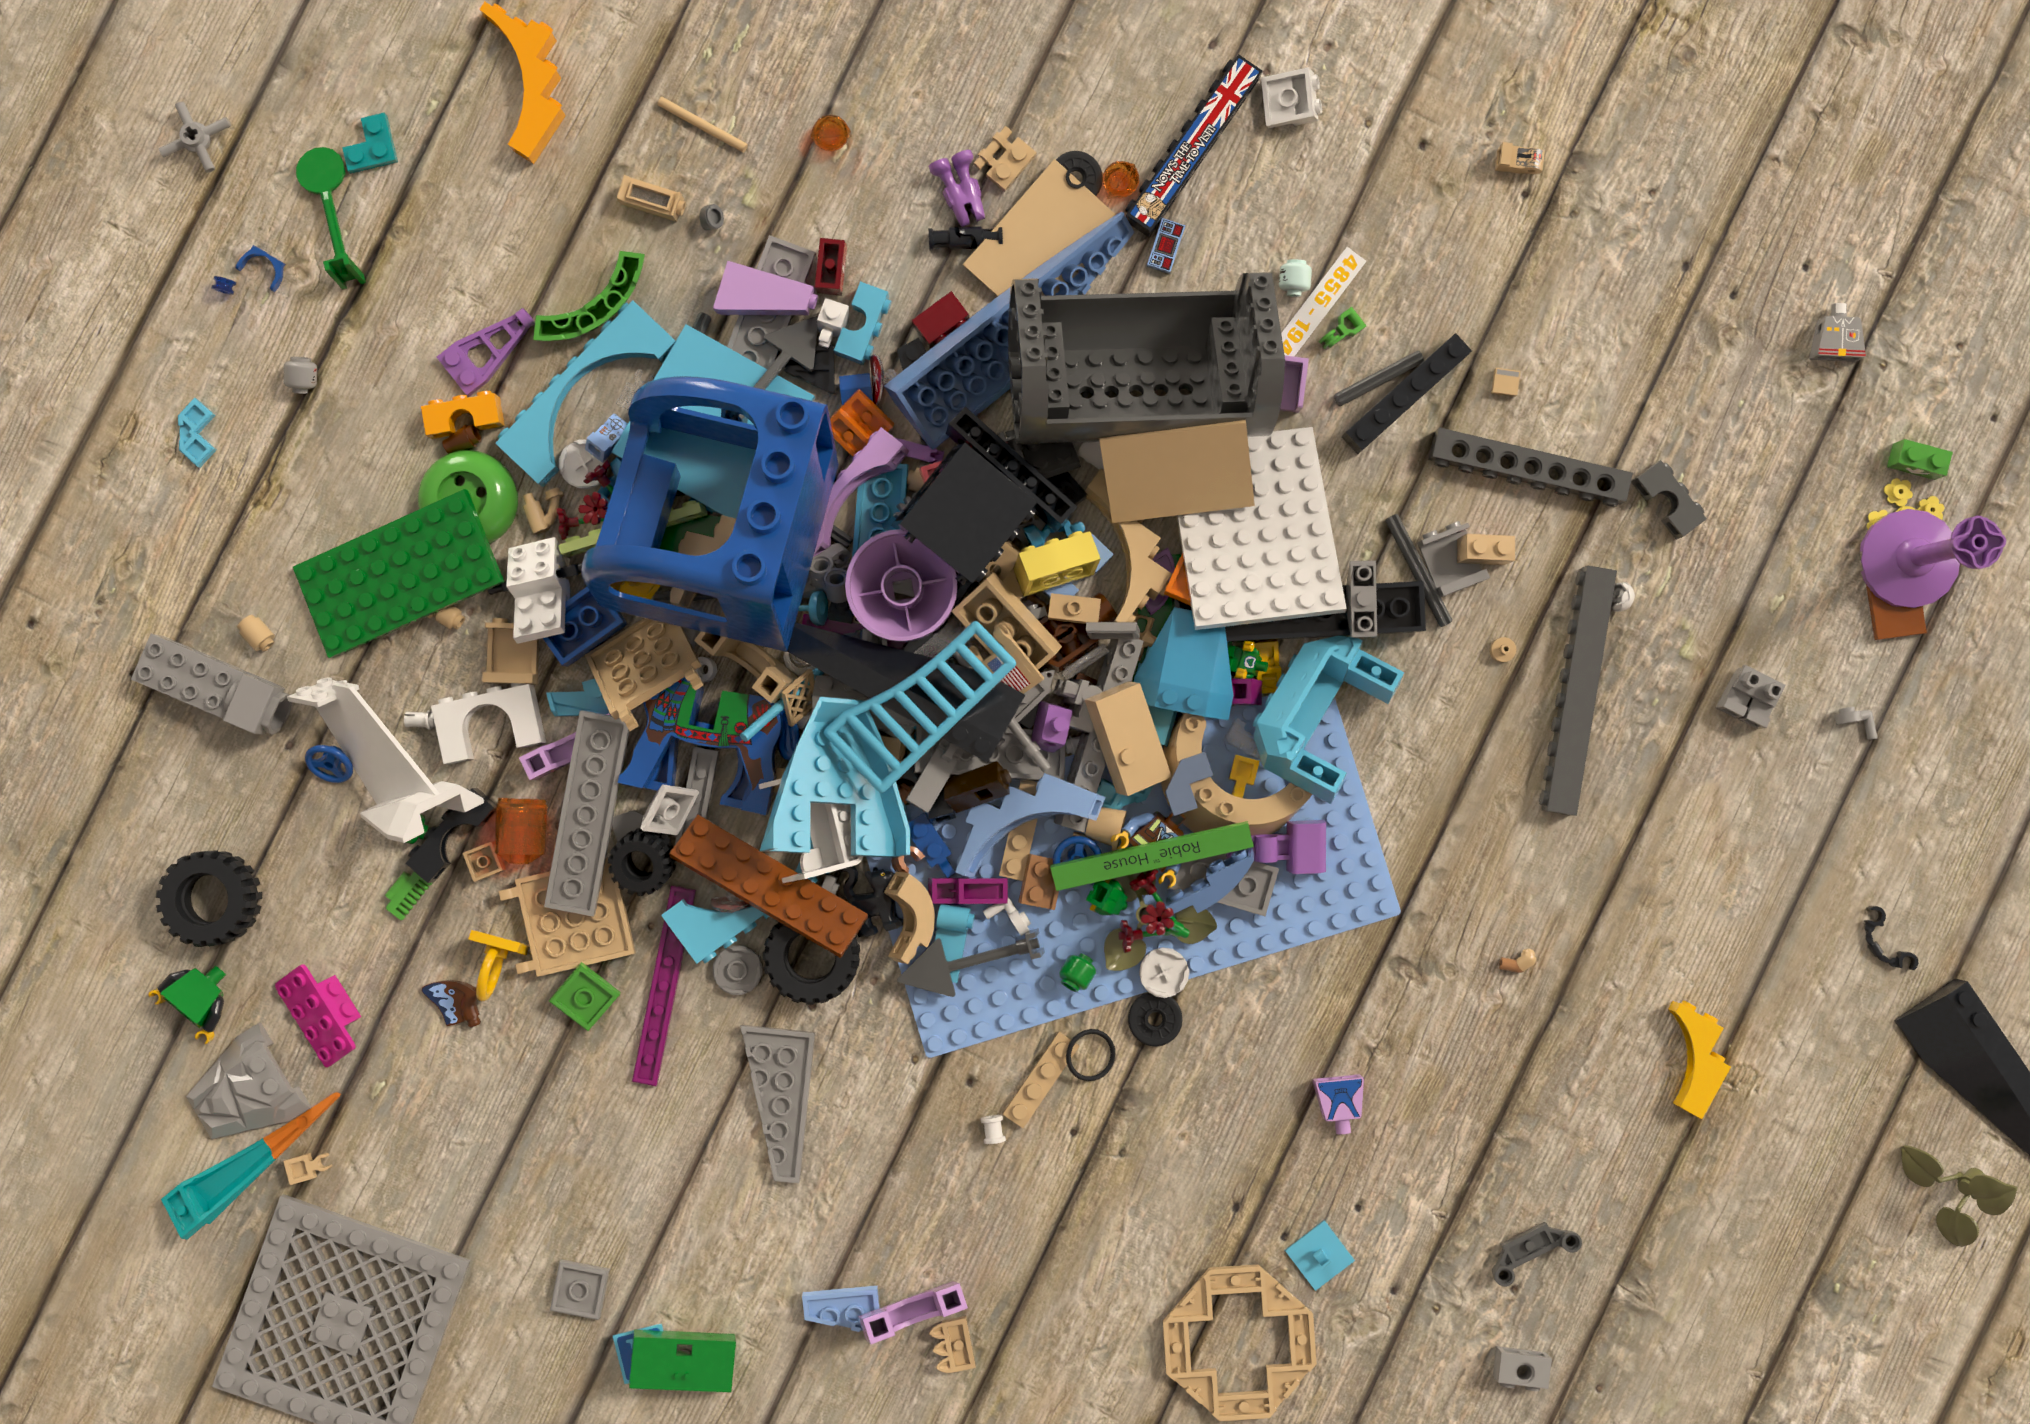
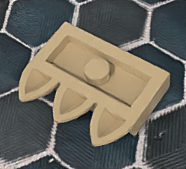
[929,1316,976,1373]

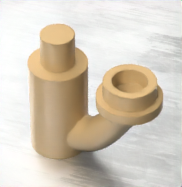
[523,488,564,535]

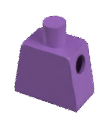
[1031,701,1072,753]

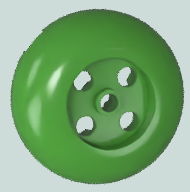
[418,450,518,544]

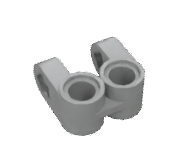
[809,543,850,603]

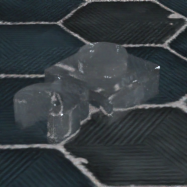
[616,368,655,410]

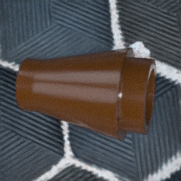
[442,424,482,454]

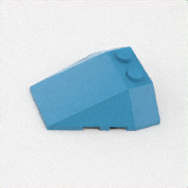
[1134,607,1233,720]

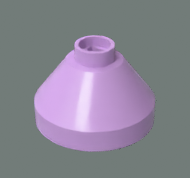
[845,529,957,642]

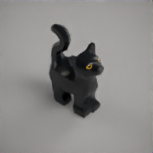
[837,866,904,938]

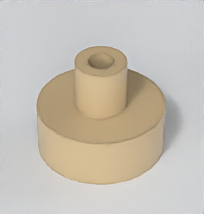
[1490,637,1516,663]

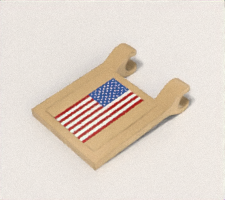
[965,625,1044,694]

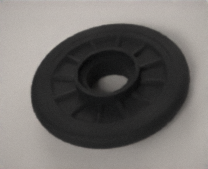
[1056,151,1103,196]
[1128,993,1183,1047]

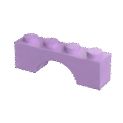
[519,713,611,780]

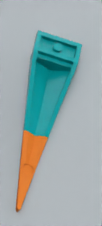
[161,1092,341,1240]

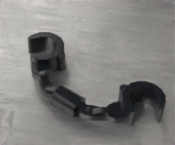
[1864,906,1919,970]

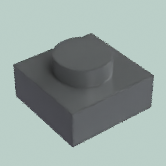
[827,600,854,624]

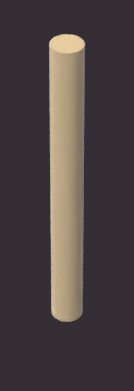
[658,97,748,153]

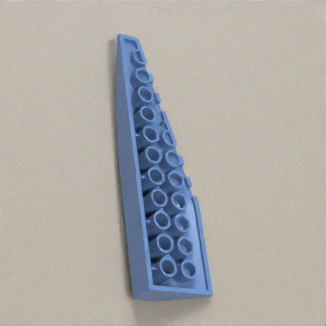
[884,212,1135,450]

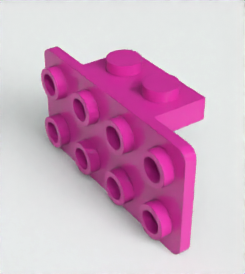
[275,964,361,1068]

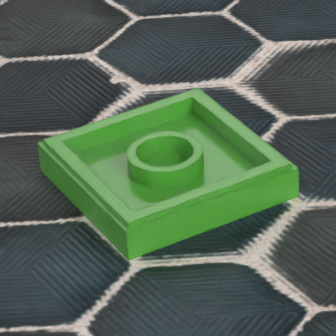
[549,962,621,1031]

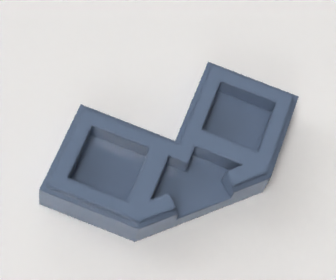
[1165,752,1214,816]

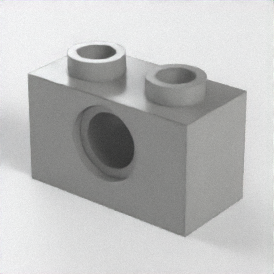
[1493,1346,1552,1391]

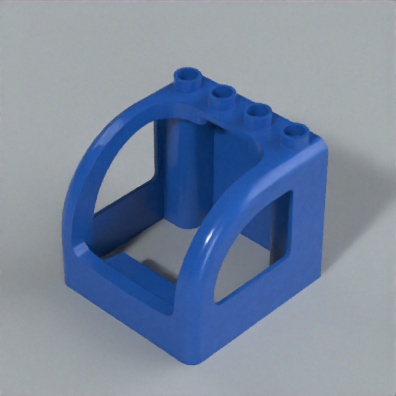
[581,376,839,652]

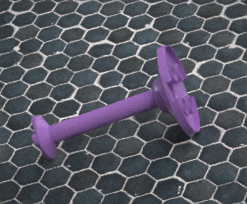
[1860,509,2006,608]

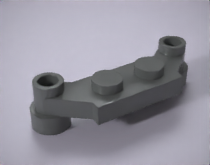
[1492,1222,1582,1287]

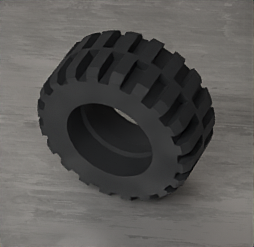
[156,850,262,947]
[763,922,860,1005]

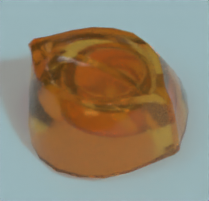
[811,115,852,152]
[1102,161,1139,199]

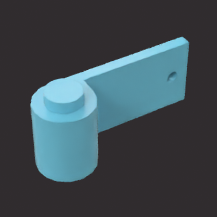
[935,904,975,983]

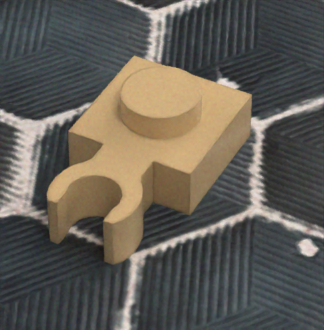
[283,1153,332,1185]

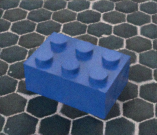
[543,587,628,667]

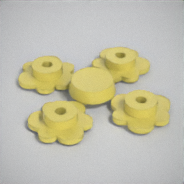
[1866,478,1945,530]

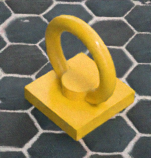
[468,930,529,1002]

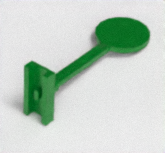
[296,147,366,290]

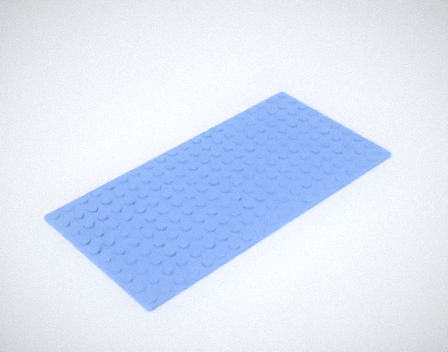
[866,695,1401,1058]

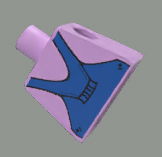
[1313,1074,1364,1134]

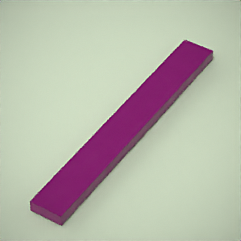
[632,885,696,1086]

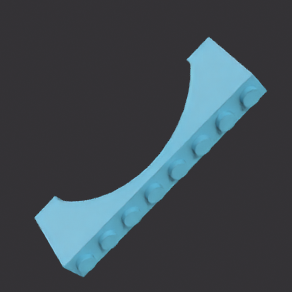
[495,300,676,487]
[661,836,830,964]

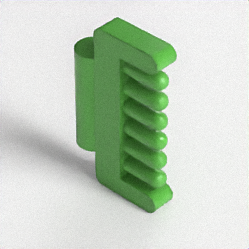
[385,871,433,920]

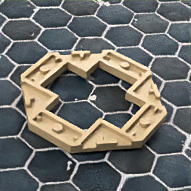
[1162,1264,1317,1421]

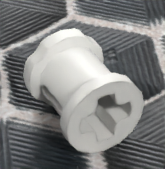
[981,1115,1006,1144]

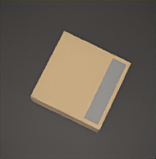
[1491,368,1520,397]

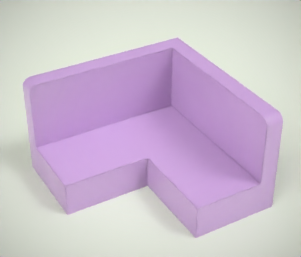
[1280,356,1309,413]

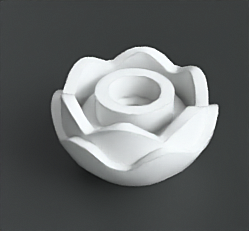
[1611,582,1635,612]

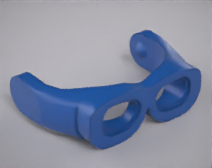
[235,245,286,292]

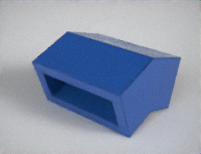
[839,373,873,405]

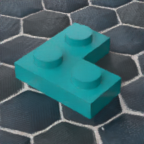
[342,112,398,174]

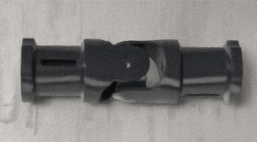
[928,226,1003,250]

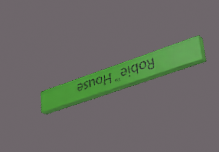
[1050,821,1254,891]

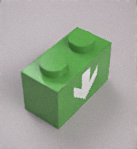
[1887,439,1953,480]

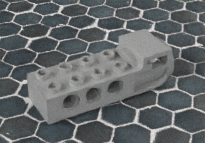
[131,633,292,735]

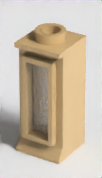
[617,175,686,222]

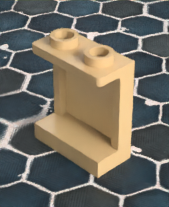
[482,618,539,685]

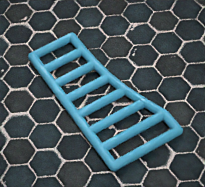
[824,621,1016,793]

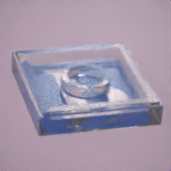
[1060,644,1109,680]

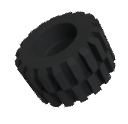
[608,828,676,896]

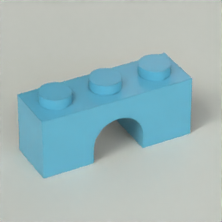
[834,281,892,365]

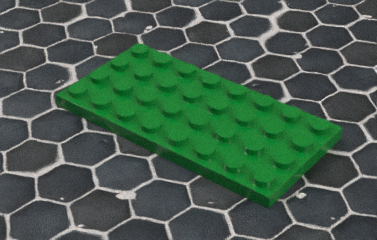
[293,489,504,658]

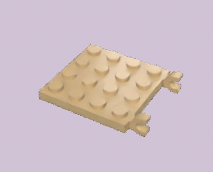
[585,603,704,731]
[499,857,636,977]

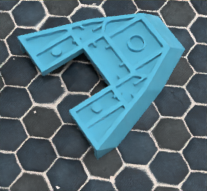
[759,697,910,858]

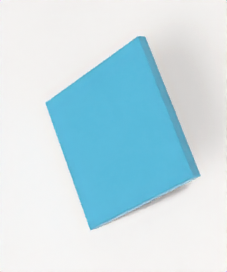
[1285,1220,1355,1291]

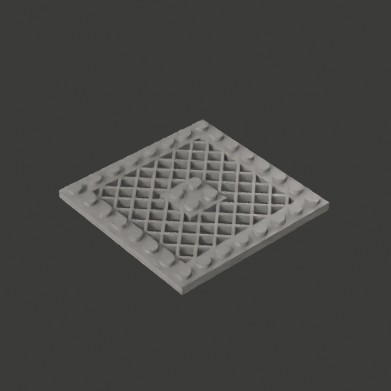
[212,1194,471,1424]

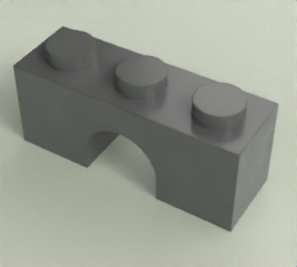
[1631,460,1707,540]

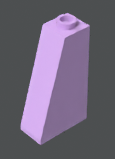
[713,261,818,315]

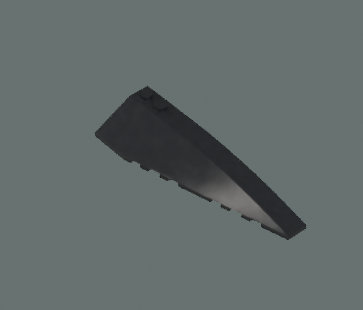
[787,622,1025,763]
[1894,979,2030,1156]

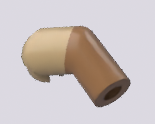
[1499,949,1536,973]

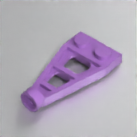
[437,308,535,397]

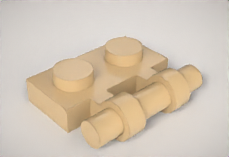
[973,126,1037,192]

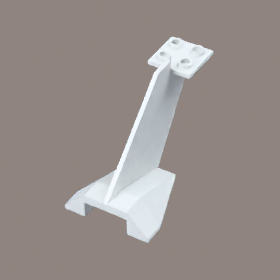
[287,678,484,843]

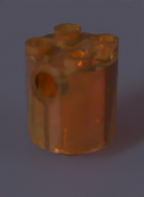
[494,798,547,864]

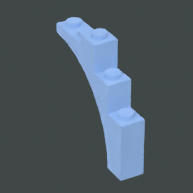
[955,773,1106,878]

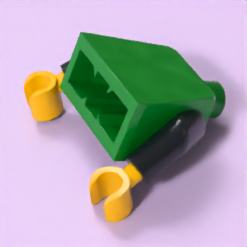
[148,965,226,1044]

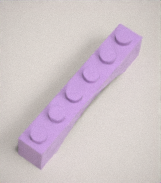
[813,427,909,557]

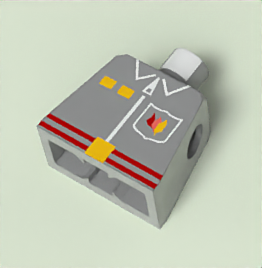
[1810,303,1866,362]

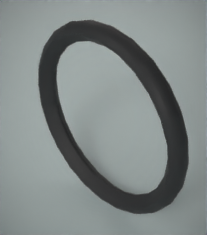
[1066,1029,1116,1081]

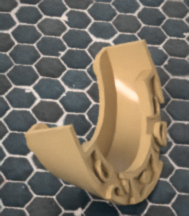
[1161,713,1312,835]

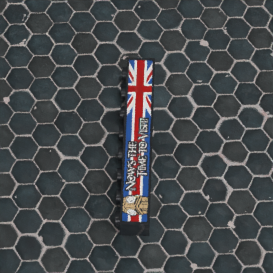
[1124,54,1263,237]

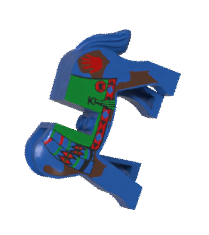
[618,677,800,815]

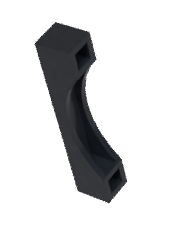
[1342,333,1472,455]

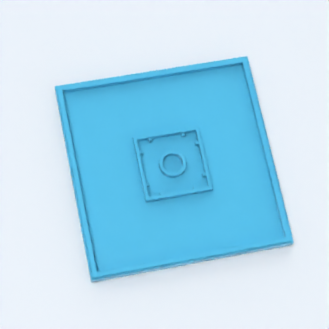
[612,324,815,518]

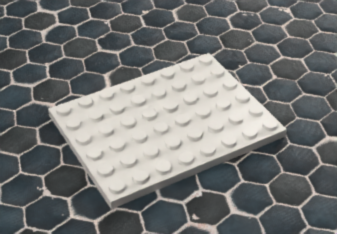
[1176,427,1347,630]

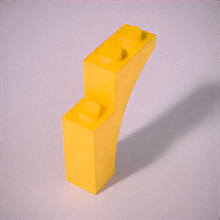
[1668,1000,1731,1119]

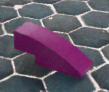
[928,878,1008,904]

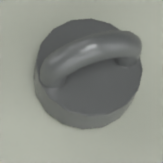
[700,204,724,230]

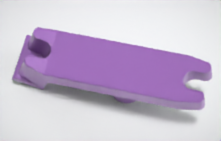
[895,438,944,464]

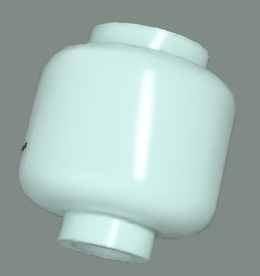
[1279,259,1312,297]

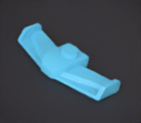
[546,679,610,716]

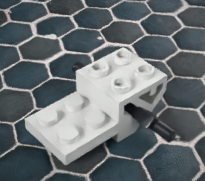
[488,537,582,644]

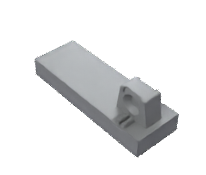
[906,738,965,813]

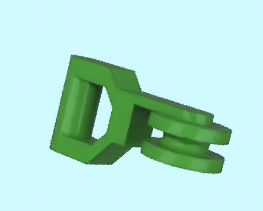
[1319,307,1367,349]

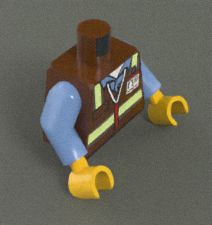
[1111,811,1186,889]

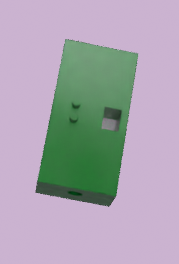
[629,1329,736,1393]

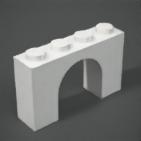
[431,683,546,764]

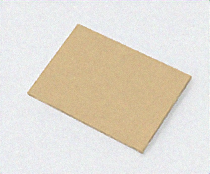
[963,159,1116,296]
[1099,420,1255,523]

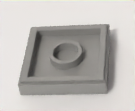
[550,1259,610,1320]

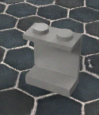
[1417,521,1490,597]

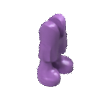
[928,150,985,227]

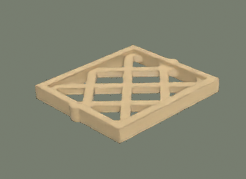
[781,669,815,727]

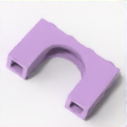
[858,1281,968,1344]

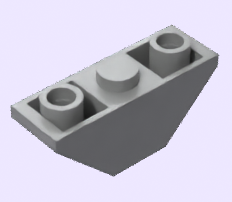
[1346,561,1377,637]

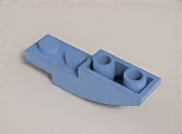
[1166,848,1254,913]

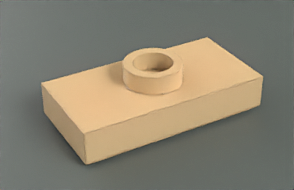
[1048,593,1101,624]

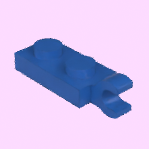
[908,813,956,878]

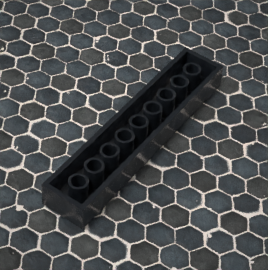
[1172,581,1426,642]

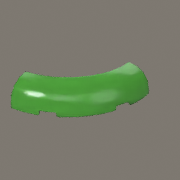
[533,251,645,341]

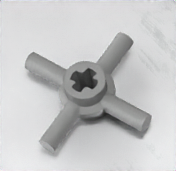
[159,102,231,173]

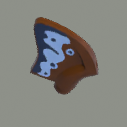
[422,980,481,1028]

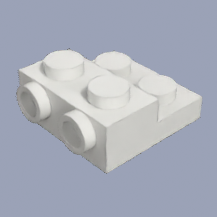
[1261,67,1322,128]

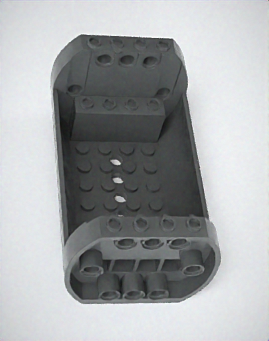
[1008,272,1285,444]

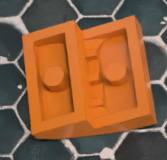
[830,389,895,457]

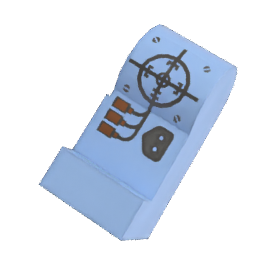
[585,414,628,463]

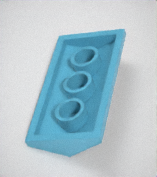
[852,464,909,558]

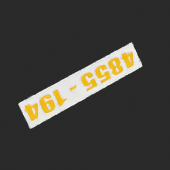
[1281,247,1366,357]

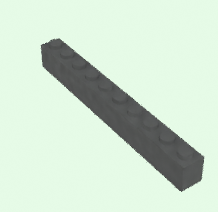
[1539,565,1617,816]

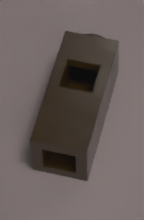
[944,761,1011,813]

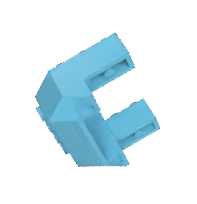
[1252,636,1404,804]

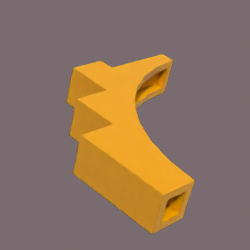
[479,1,566,164]

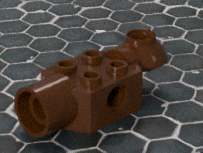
[1038,592,1117,673]

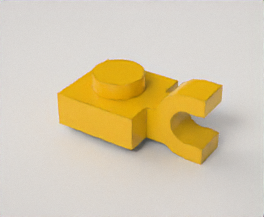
[1229,755,1260,798]

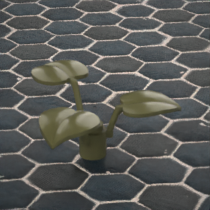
[1104,871,1217,971]
[1901,1145,2017,1247]

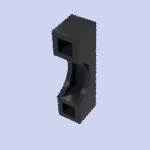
[405,788,500,883]

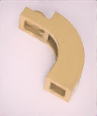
[884,871,935,964]

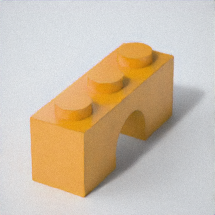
[421,391,505,439]

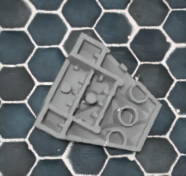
[186,1022,312,1139]

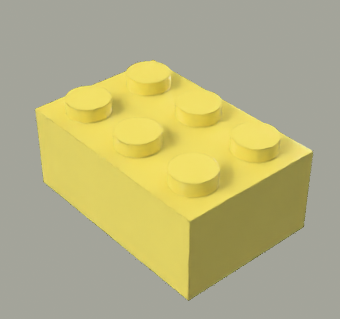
[1014,531,1101,596]

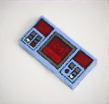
[1147,218,1186,274]

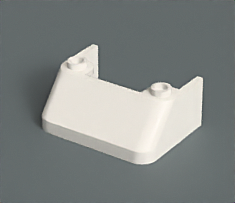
[759,778,863,883]

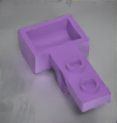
[1226,820,1326,874]

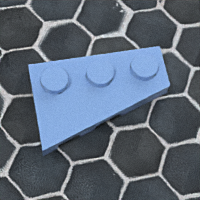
[802,1285,880,1332]

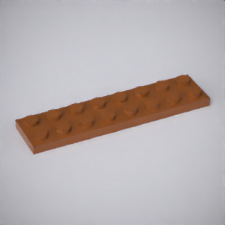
[669,814,868,958]

